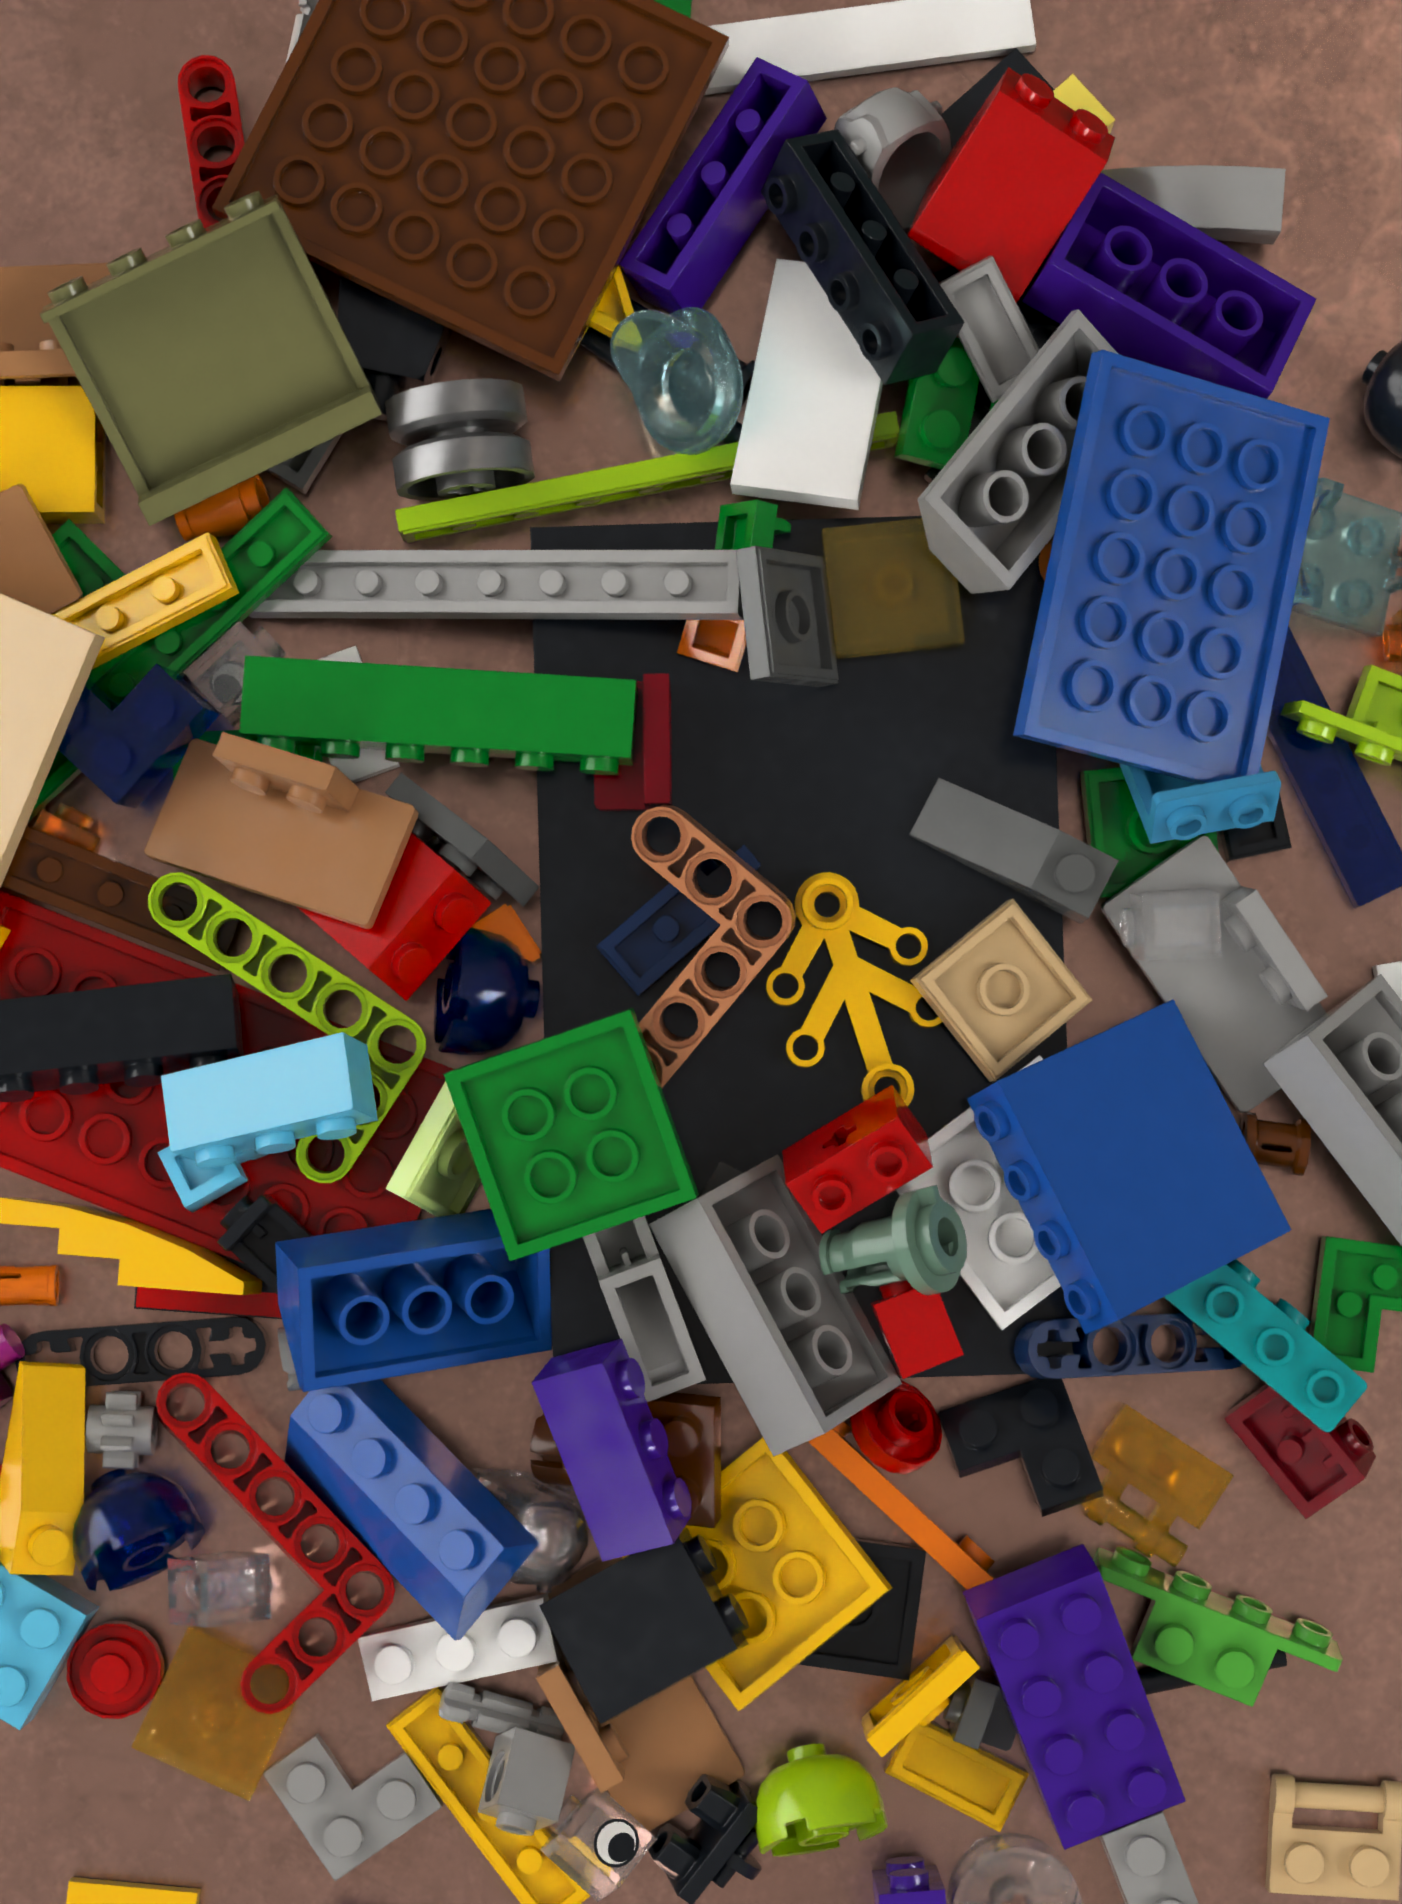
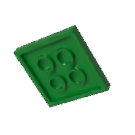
[443,1008,699,1261]

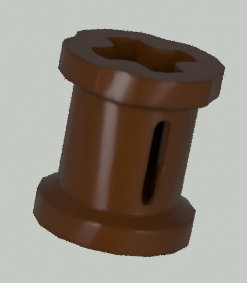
[1240,1112,1311,1176]

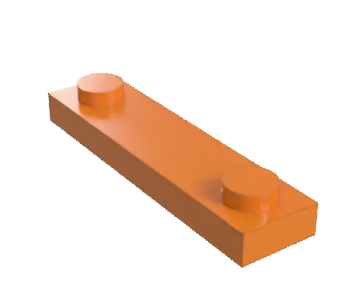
[808,1421,995,1590]

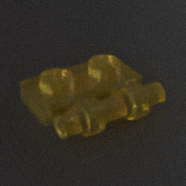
[1079,1403,1234,1567]

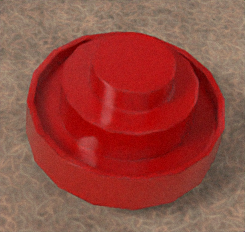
[850,1380,942,1474]
[66,1621,164,1719]

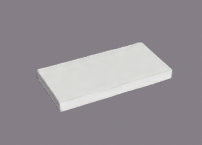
[730,259,883,510]

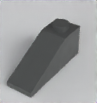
[909,778,1119,924]

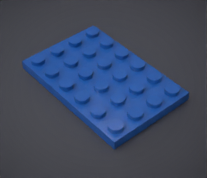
[1013,350,1330,784]

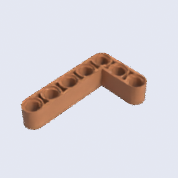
[631,805,796,1088]

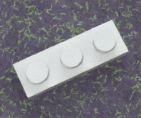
[358,1593,562,1701]

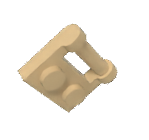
[1265,1774,1402,1901]

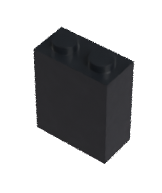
[539,1528,749,1724]

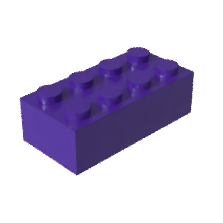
[1022,173,1316,399]
[962,1544,1186,1850]

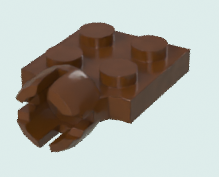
[530,1392,721,1528]

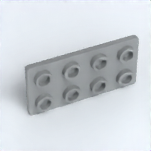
[1101,835,1328,1113]

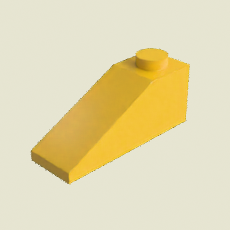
[0,1361,86,1576]

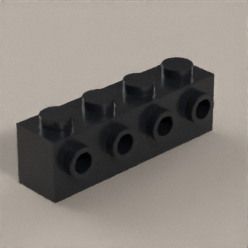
[761,129,965,385]
[0,974,244,1102]

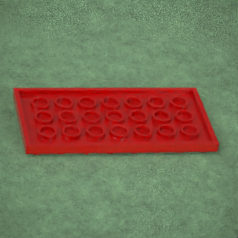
[0,890,454,1263]

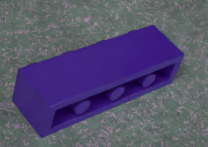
[619,57,827,324]

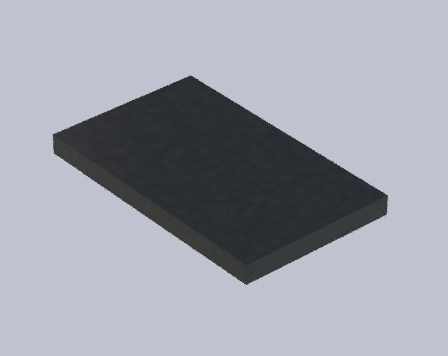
[530,516,1075,1384]

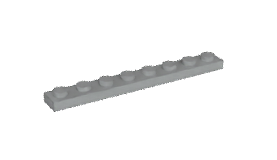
[249,550,744,620]

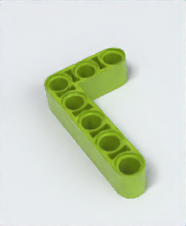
[148,872,427,1183]

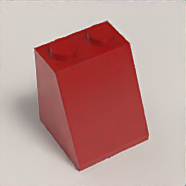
[907,67,1115,303]
[296,833,492,1001]

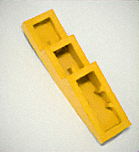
[0,1197,263,1295]

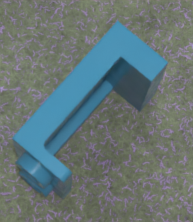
[1119,763,1281,844]

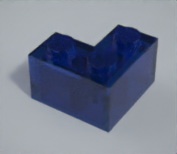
[58,664,221,809]

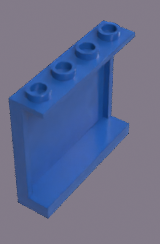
[967,999,1291,1335]

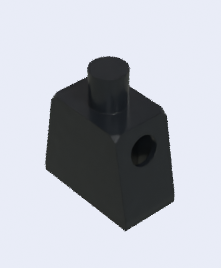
[338,276,453,421]

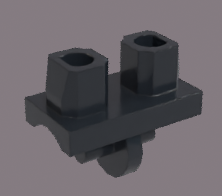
[647,1774,762,1904]

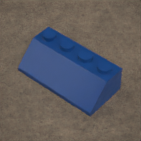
[275,1209,552,1392]
[284,1379,539,1641]

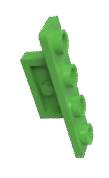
[1093,1547,1343,1707]

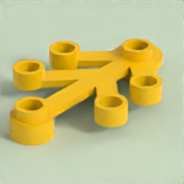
[766,872,942,1106]

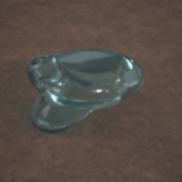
[610,307,743,455]

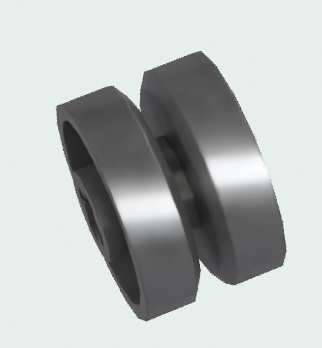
[385,378,535,500]

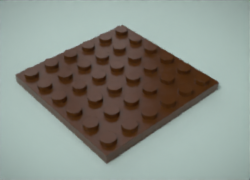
[212,0,729,382]

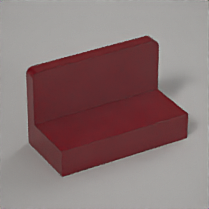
[594,673,672,811]

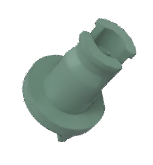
[819,1185,967,1295]

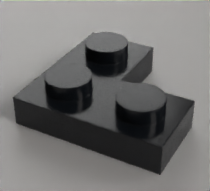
[938,1378,1103,1517]

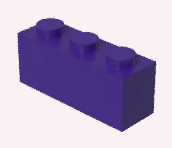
[531,1338,692,1562]

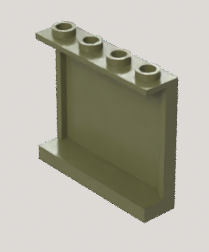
[40,190,382,526]

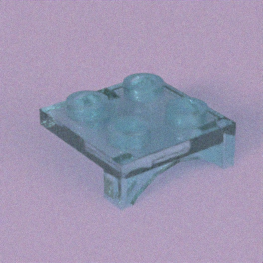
[1291,477,1402,637]

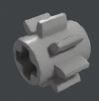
[86,1390,158,1470]

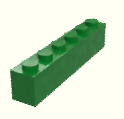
[239,656,638,775]

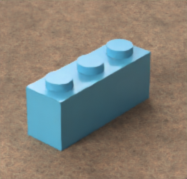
[161,1032,378,1168]

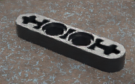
[15,1316,269,1386]

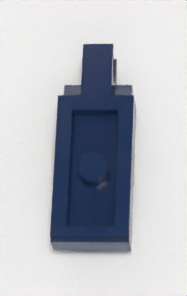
[596,844,761,996]

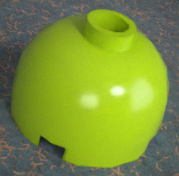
[755,1743,888,1857]

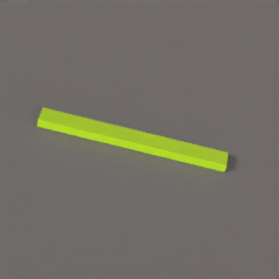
[395,411,900,543]

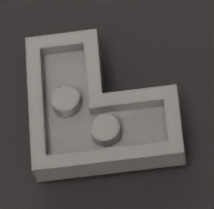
[262,1733,444,1881]

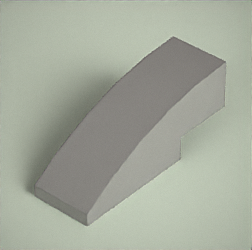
[1101,165,1286,245]
[583,1216,706,1402]

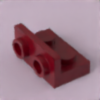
[1224,1384,1376,1519]

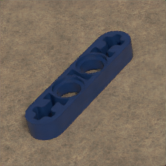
[1014,1313,1242,1379]

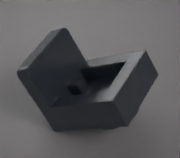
[217,1194,313,1295]

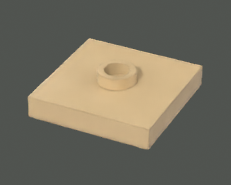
[910,898,1092,1082]

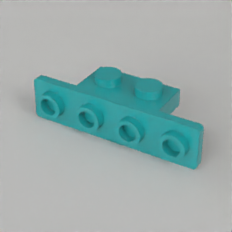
[1164,1259,1367,1432]

